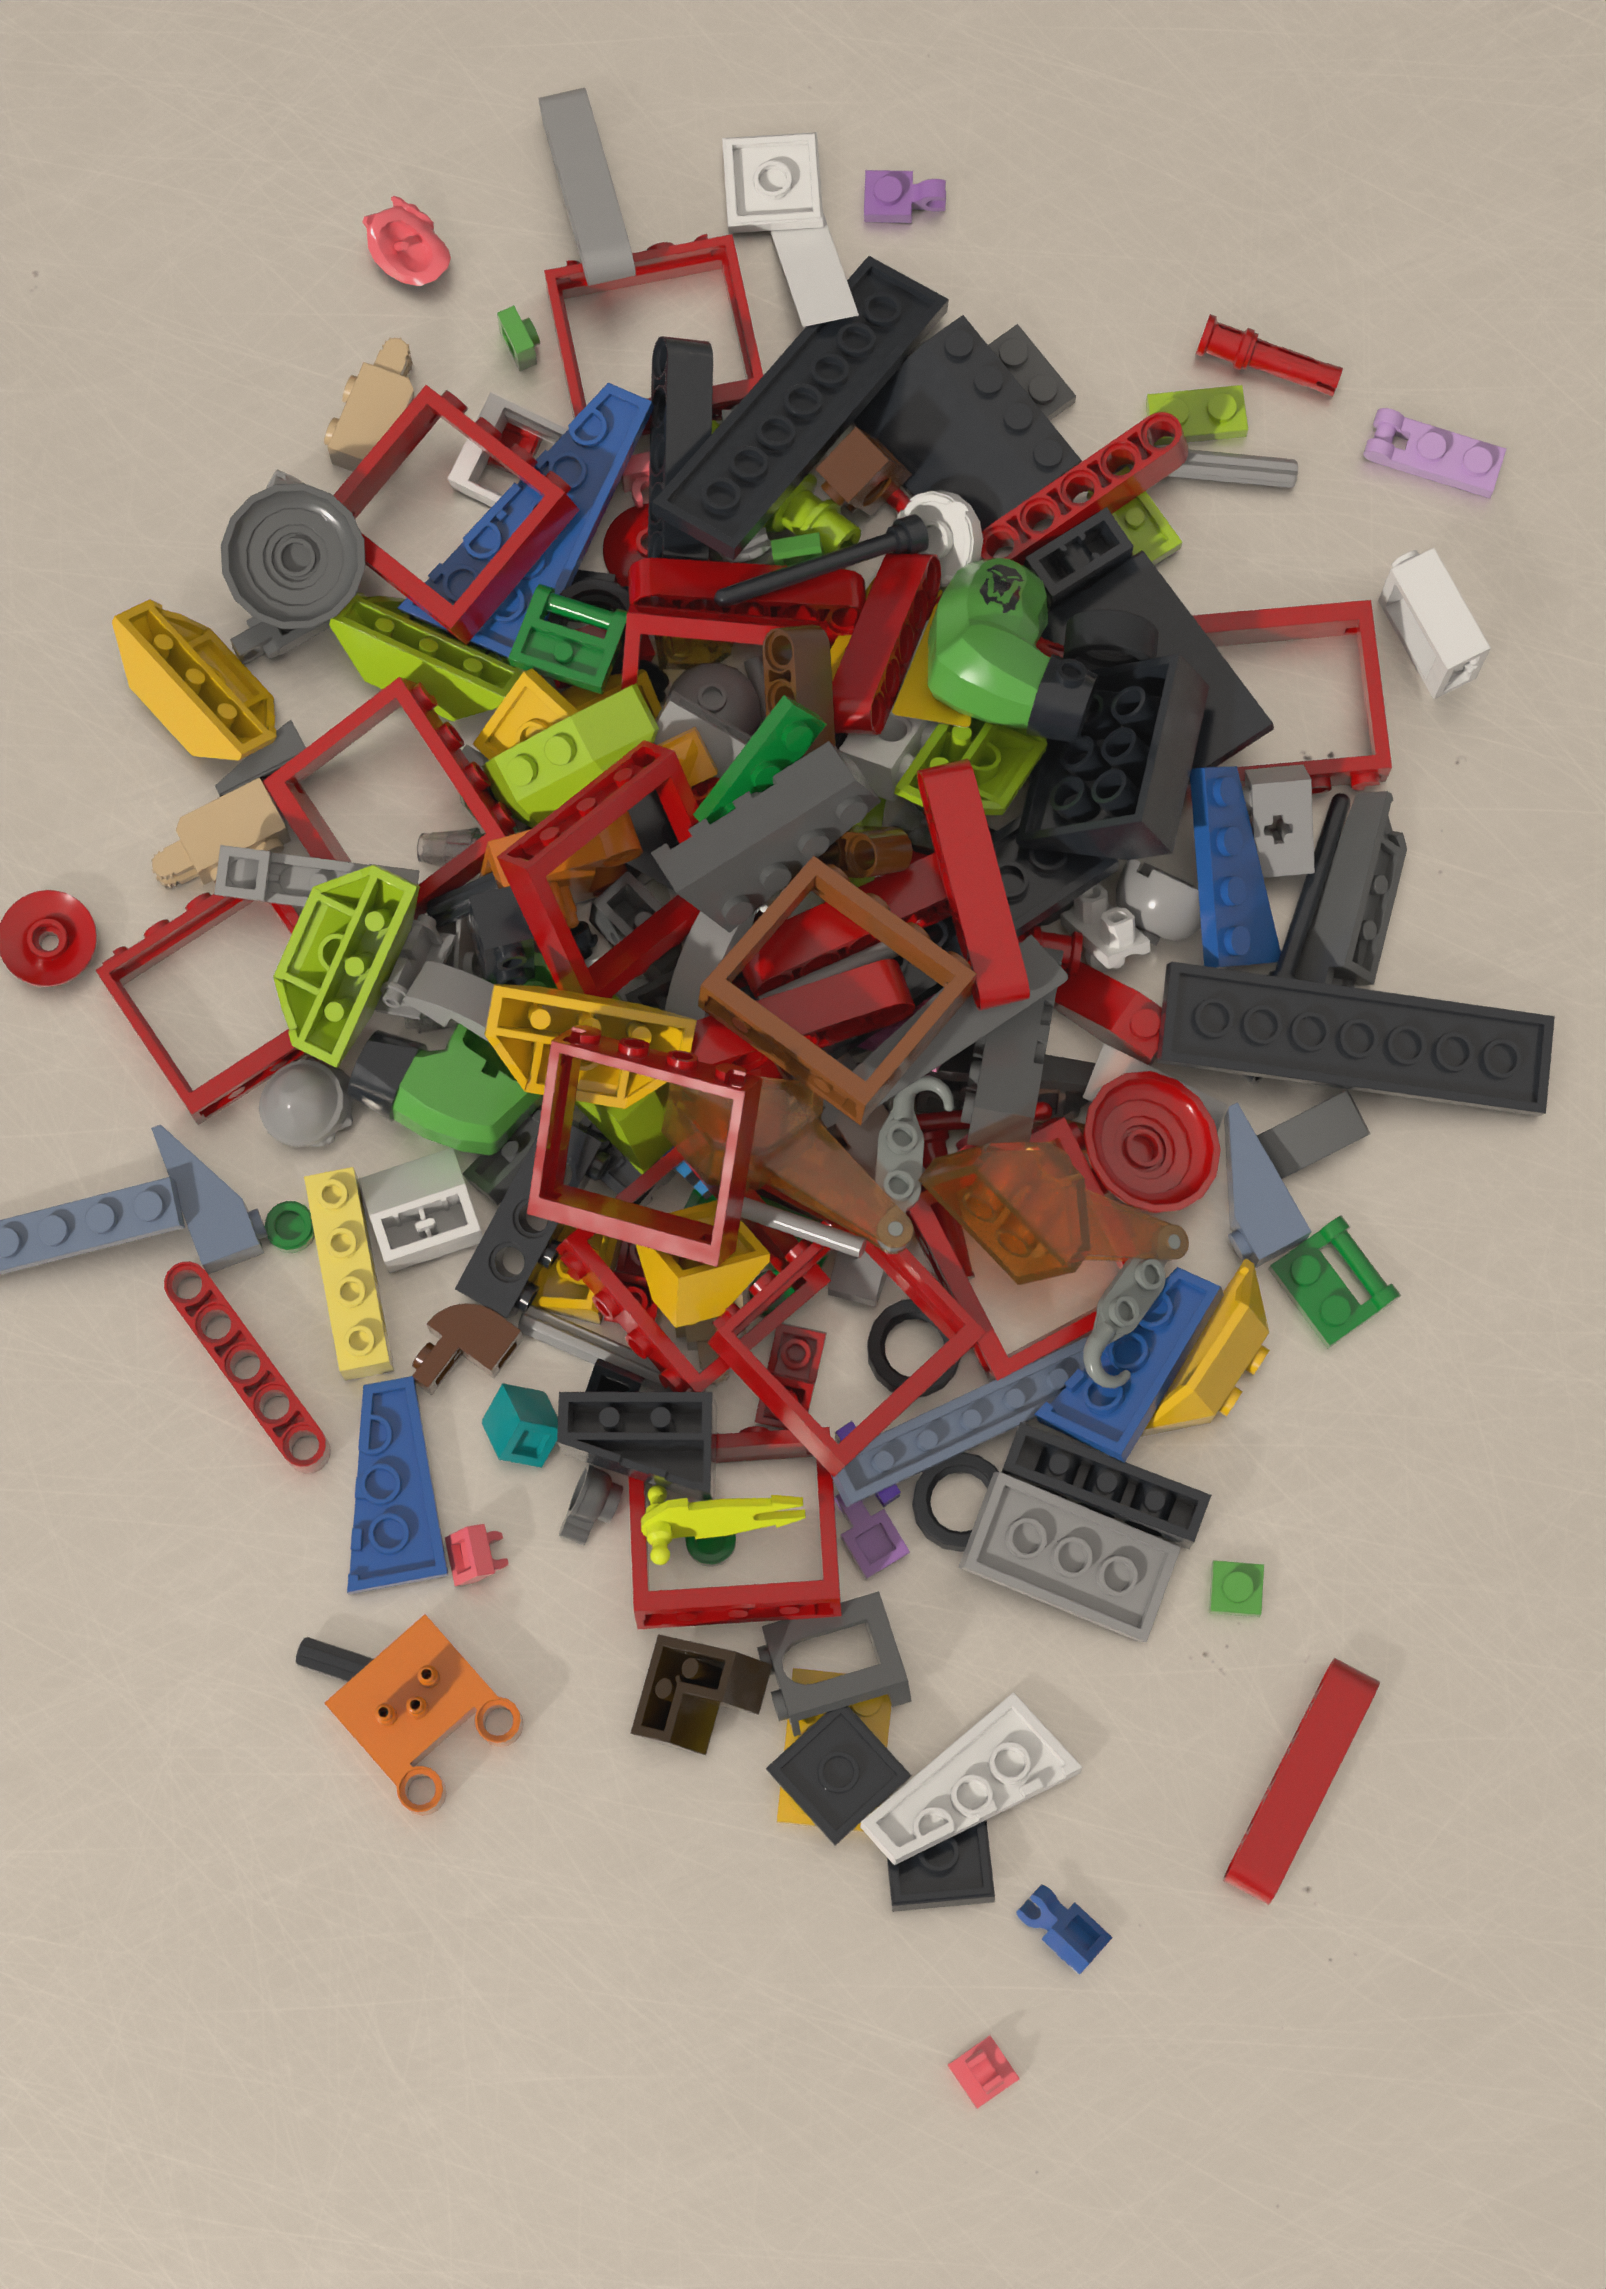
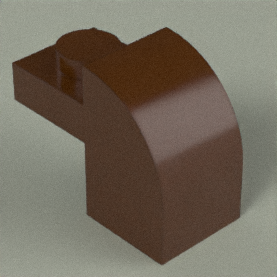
[412,1303,524,1395]

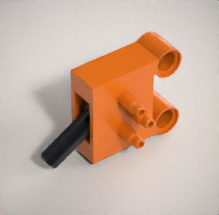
[426,811,643,929]
[296,1614,524,1816]

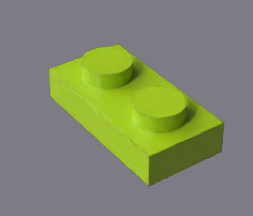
[1146,385,1248,446]
[1087,466,1182,566]

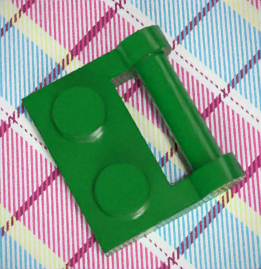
[508,584,627,695]
[1268,1215,1401,1349]

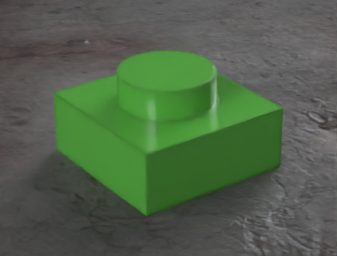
[497,305,541,372]
[771,532,824,566]
[1209,1561,1264,1617]

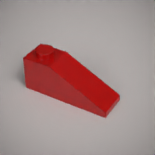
[1053,962,1162,1066]

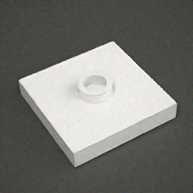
[722,132,823,233]

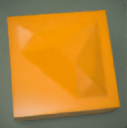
[658,726,718,787]

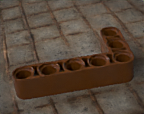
[763,624,913,878]

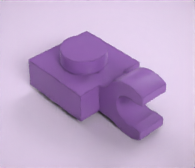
[864,170,946,223]
[834,1494,910,1579]

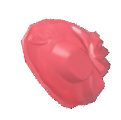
[362,196,451,286]

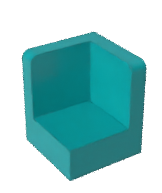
[482,1383,558,1468]

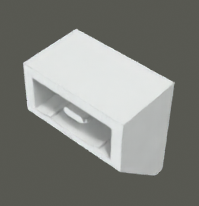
[358,1148,483,1273]

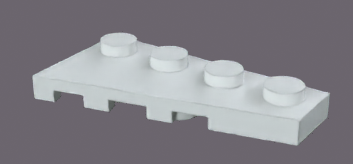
[860,1692,1083,1865]

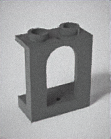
[757,1591,912,1737]

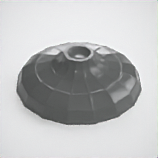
[221,483,365,629]

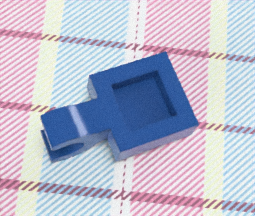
[1016,1884,1113,1975]

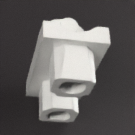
[1060,884,1150,972]

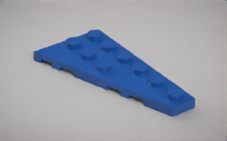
[398,383,655,659]

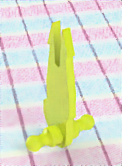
[641,1485,806,1565]

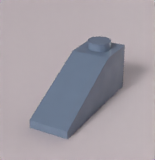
[1224,1102,1312,1268]
[151,1124,268,1275]

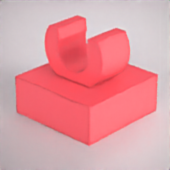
[621,451,650,508]
[445,1524,508,1587]
[947,2035,1020,2109]

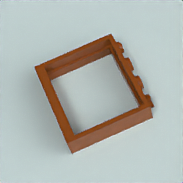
[698,856,977,1126]

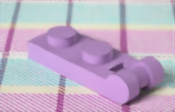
[1363,408,1506,498]

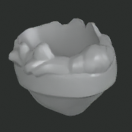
[259,1057,354,1147]

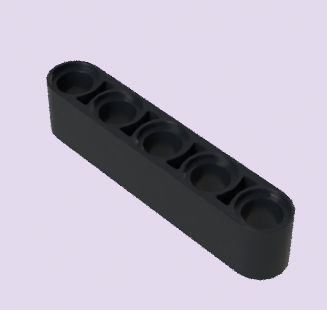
[647,336,713,561]

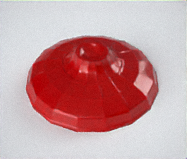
[1083,1071,1221,1213]

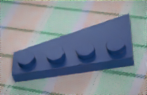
[1190,766,1281,968]
[1035,1267,1224,1463]
[347,1376,449,1595]

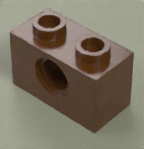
[815,427,912,516]

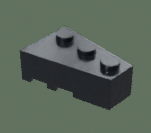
[557,1392,717,1501]

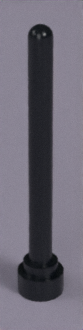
[714,514,929,608]
[1268,793,1350,979]

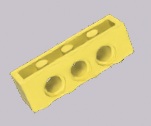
[304,1167,394,1381]

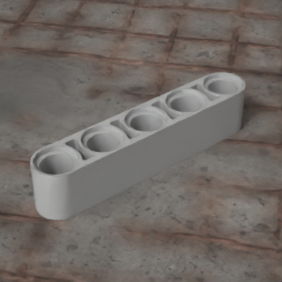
[539,88,636,286]

